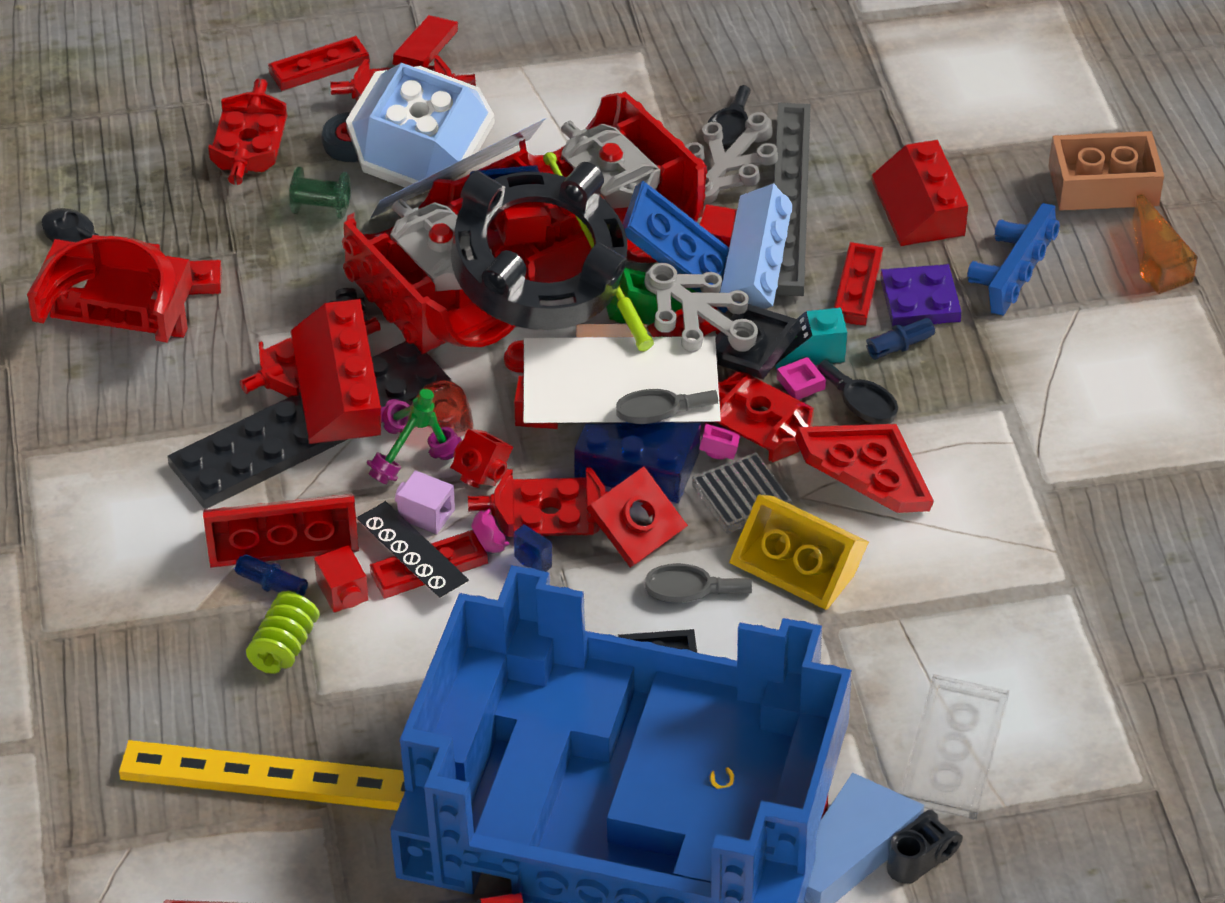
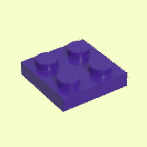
[880,264,962,327]

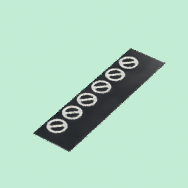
[356,501,470,598]

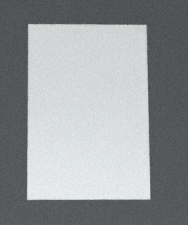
[524,336,721,423]

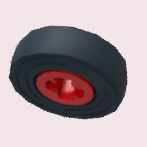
[321,112,359,162]

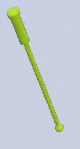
[543,152,654,351]

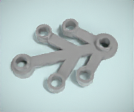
[685,112,778,205]
[644,263,758,352]

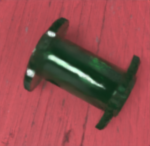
[289,167,351,219]

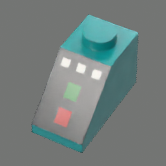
[775,308,848,369]

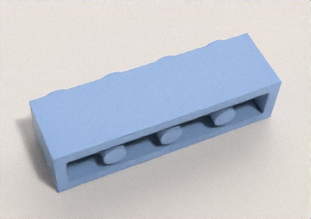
[720,183,792,309]

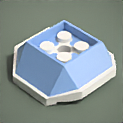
[346,63,495,194]

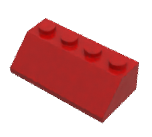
[290,299,381,444]
[203,494,359,568]

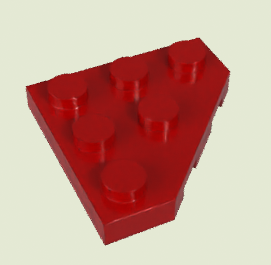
[794,424,934,513]

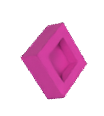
[777,357,826,400]
[699,424,740,460]

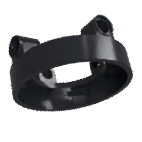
[451,162,627,330]

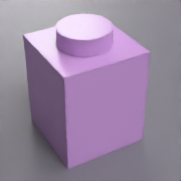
[395,470,455,534]

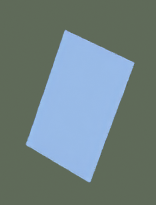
[370,118,546,219]

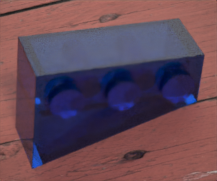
[574,423,701,504]

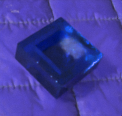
[514,524,552,572]

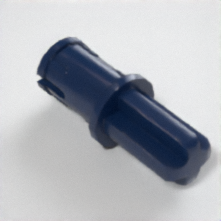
[866,318,935,360]

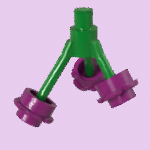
[366,389,462,485]

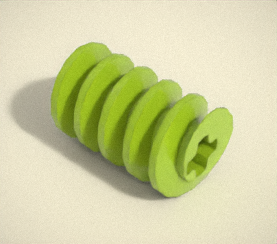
[246,591,320,674]

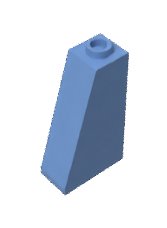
[804,772,924,903]

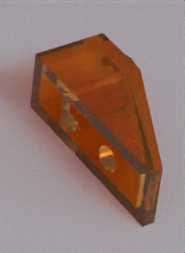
[1132,194,1198,294]

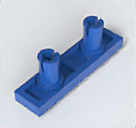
[967,203,1060,316]

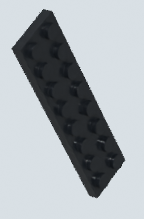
[167,341,452,510]

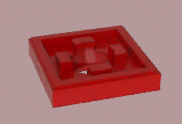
[586,467,688,568]

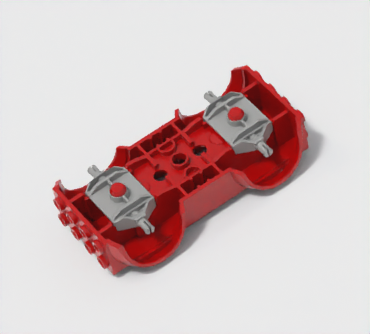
[342,91,707,354]

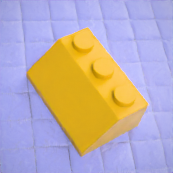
[729,495,869,610]

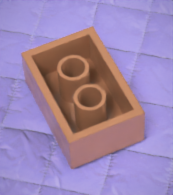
[1048,131,1164,211]

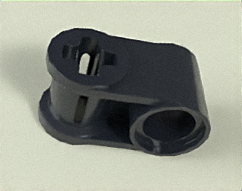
[887,809,963,884]

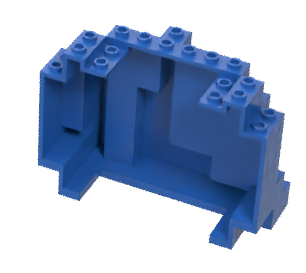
[390,565,852,903]

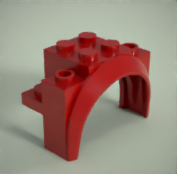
[27,235,192,343]

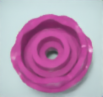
[471,509,510,553]

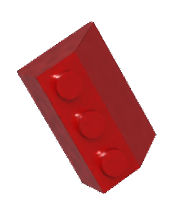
[871,140,968,246]

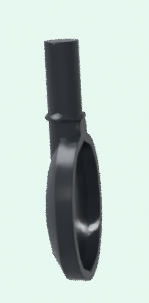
[708,85,751,150]
[42,208,99,242]
[817,360,898,424]

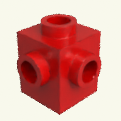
[450,428,513,488]

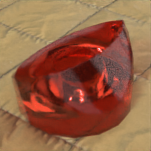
[416,380,473,432]

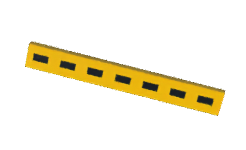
[119,740,405,811]

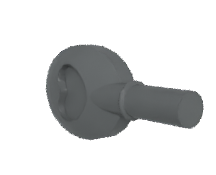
[616,389,718,424]
[645,563,752,602]

